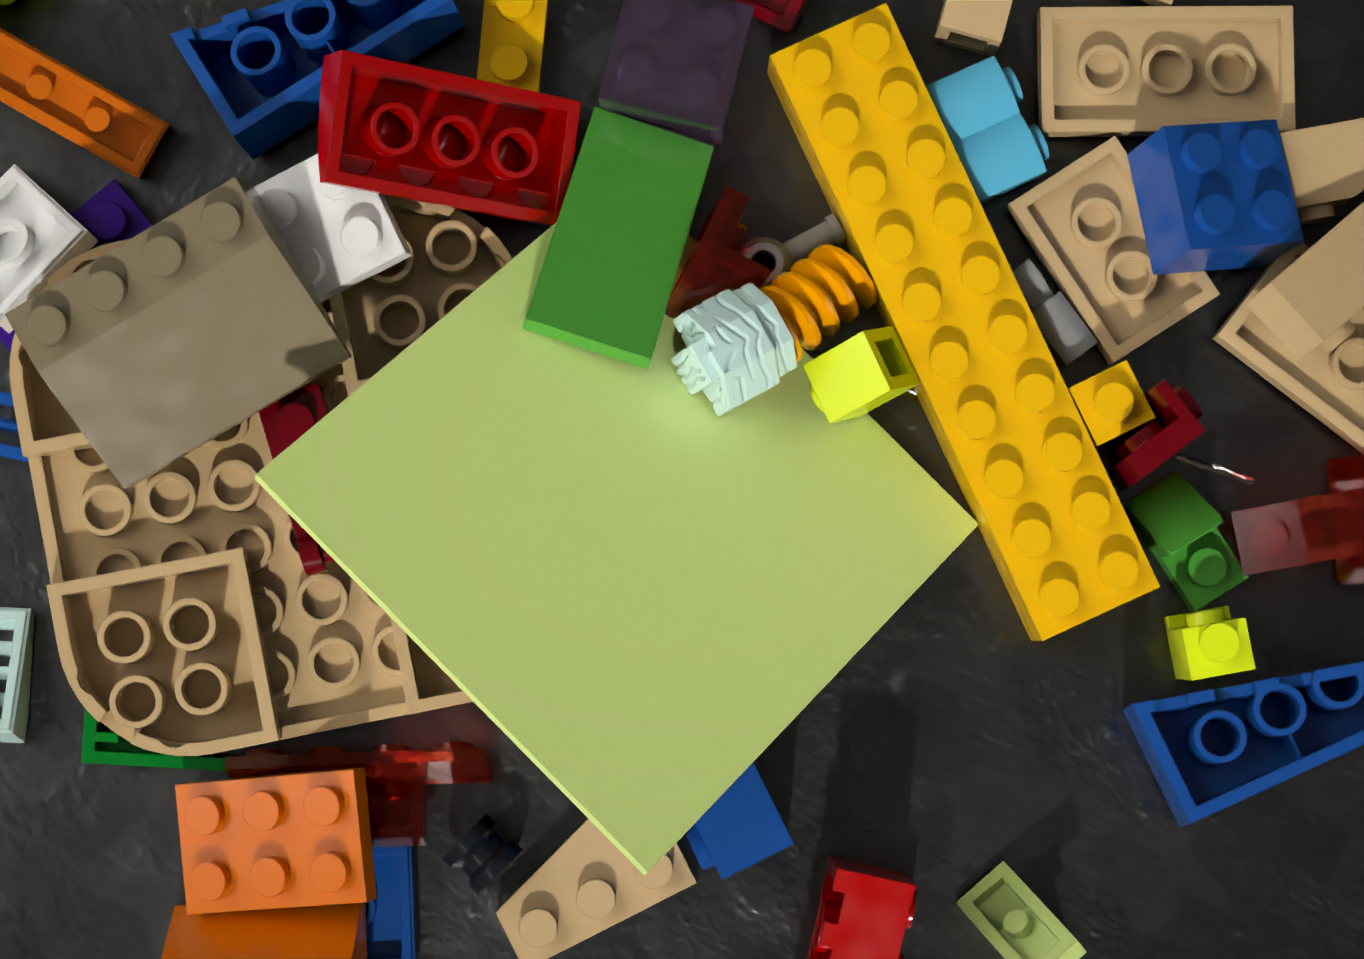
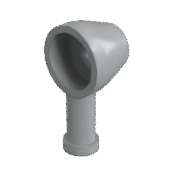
[732,213,847,289]

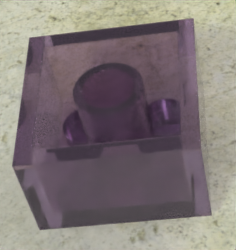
[598,0,755,145]

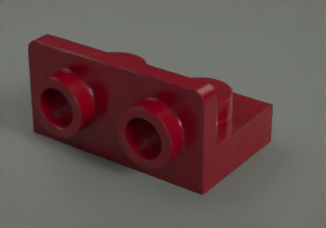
[1107,379,1206,491]

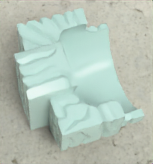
[671,282,797,416]

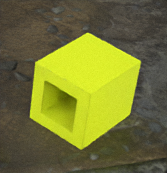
[802,326,920,423]

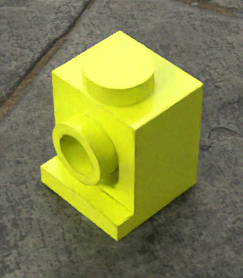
[1164,605,1256,681]

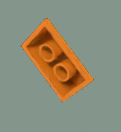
[161,902,367,959]

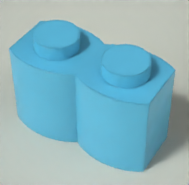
[926,56,1049,204]

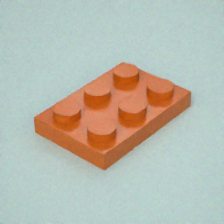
[175,767,377,915]

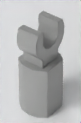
[1012,259,1098,368]

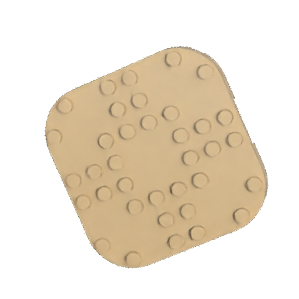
[9,195,512,756]

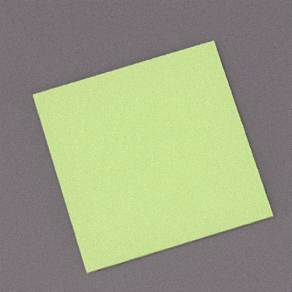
[254,222,979,875]

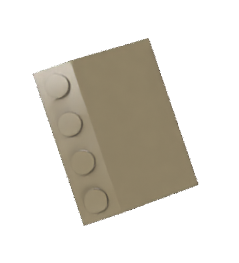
[5,177,352,489]

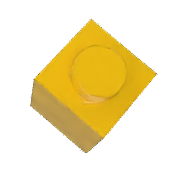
[1068,360,1156,447]

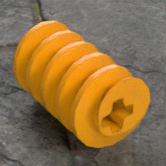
[760,244,877,363]

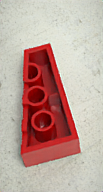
[807,856,917,959]

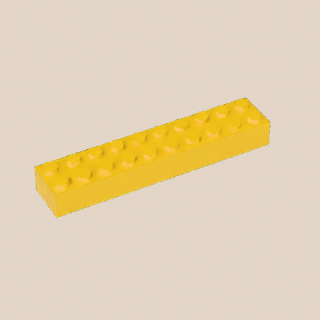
[767,3,1160,641]

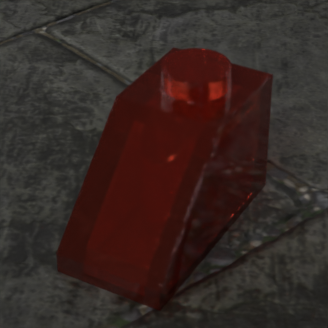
[1231,487,1364,576]

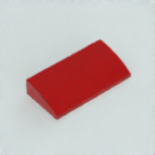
[318,50,581,226]

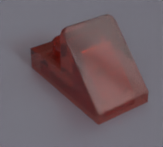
[665,186,770,319]

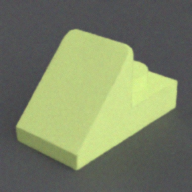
[956,861,1087,959]

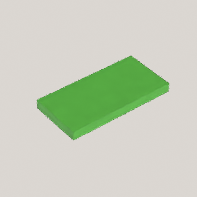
[522,106,714,369]

